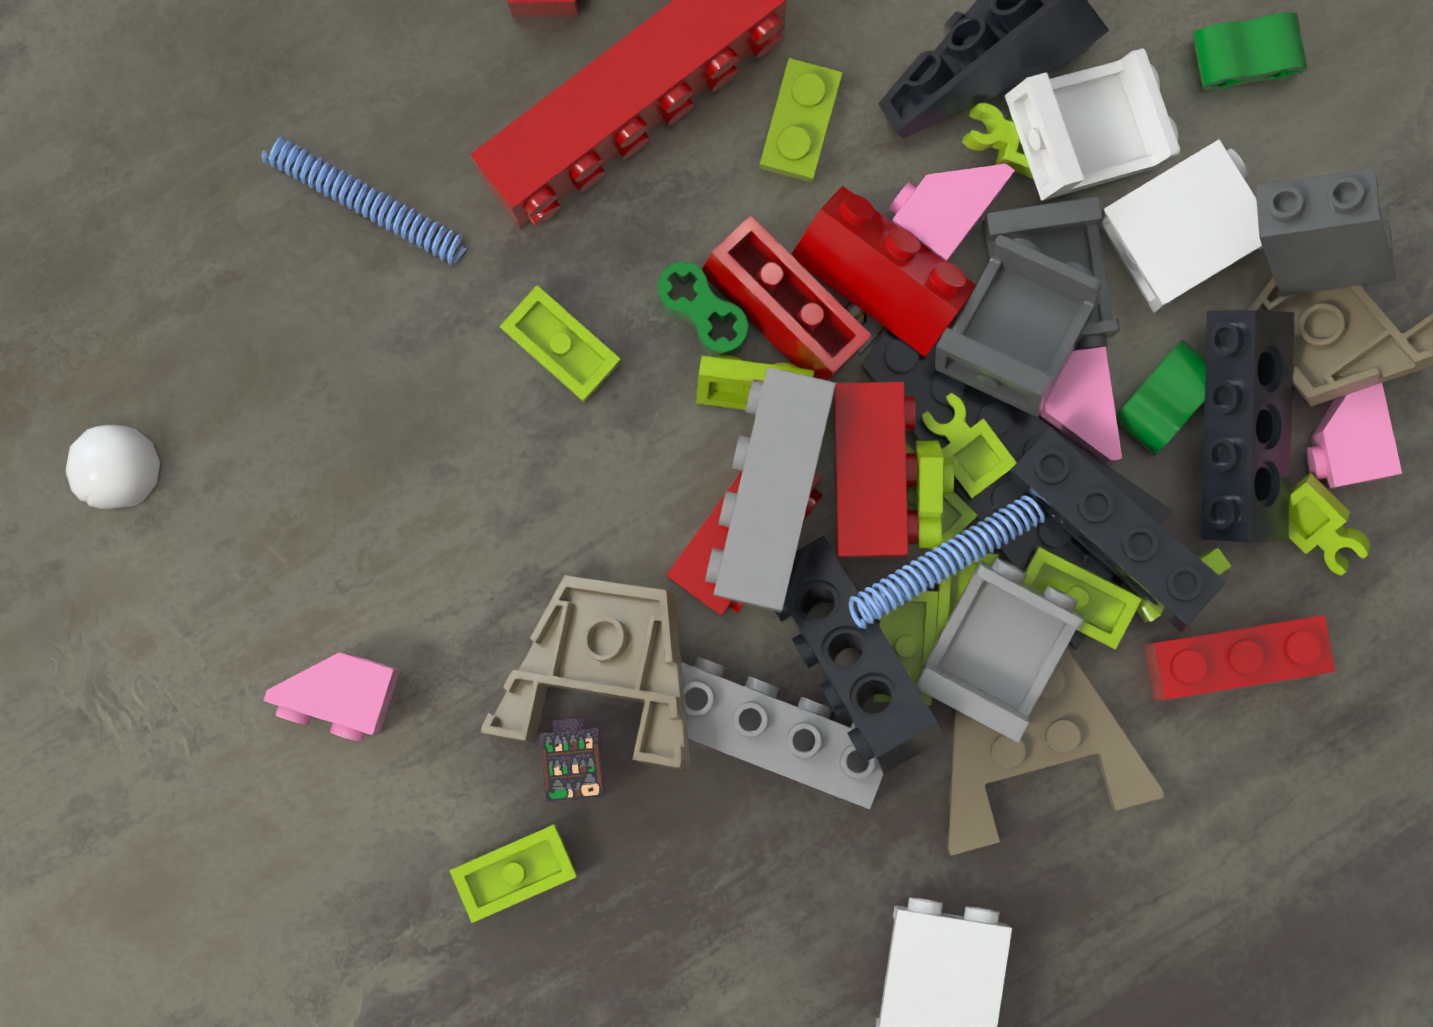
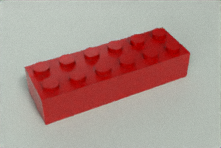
[470,0,787,229]

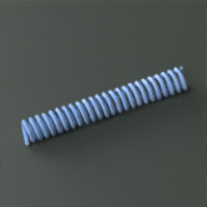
[262,136,467,265]
[849,495,1045,629]

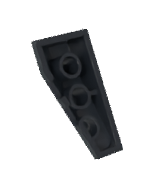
[878,0,1109,138]

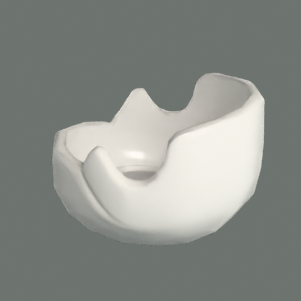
[65,425,160,509]

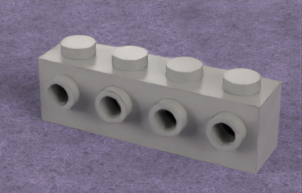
[705,367,836,612]
[681,655,883,809]

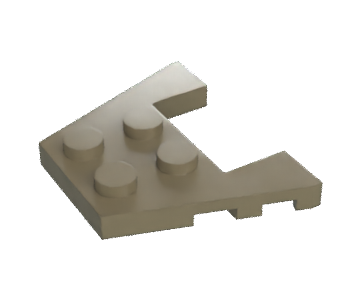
[1248,277,1433,407]
[481,575,690,771]
[947,647,1165,856]

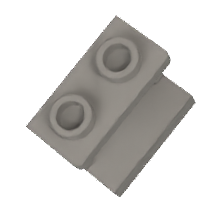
[915,558,1085,743]

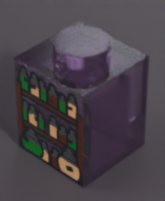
[540,717,606,802]

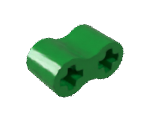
[1193,12,1307,91]
[657,261,748,357]
[1116,339,1206,456]

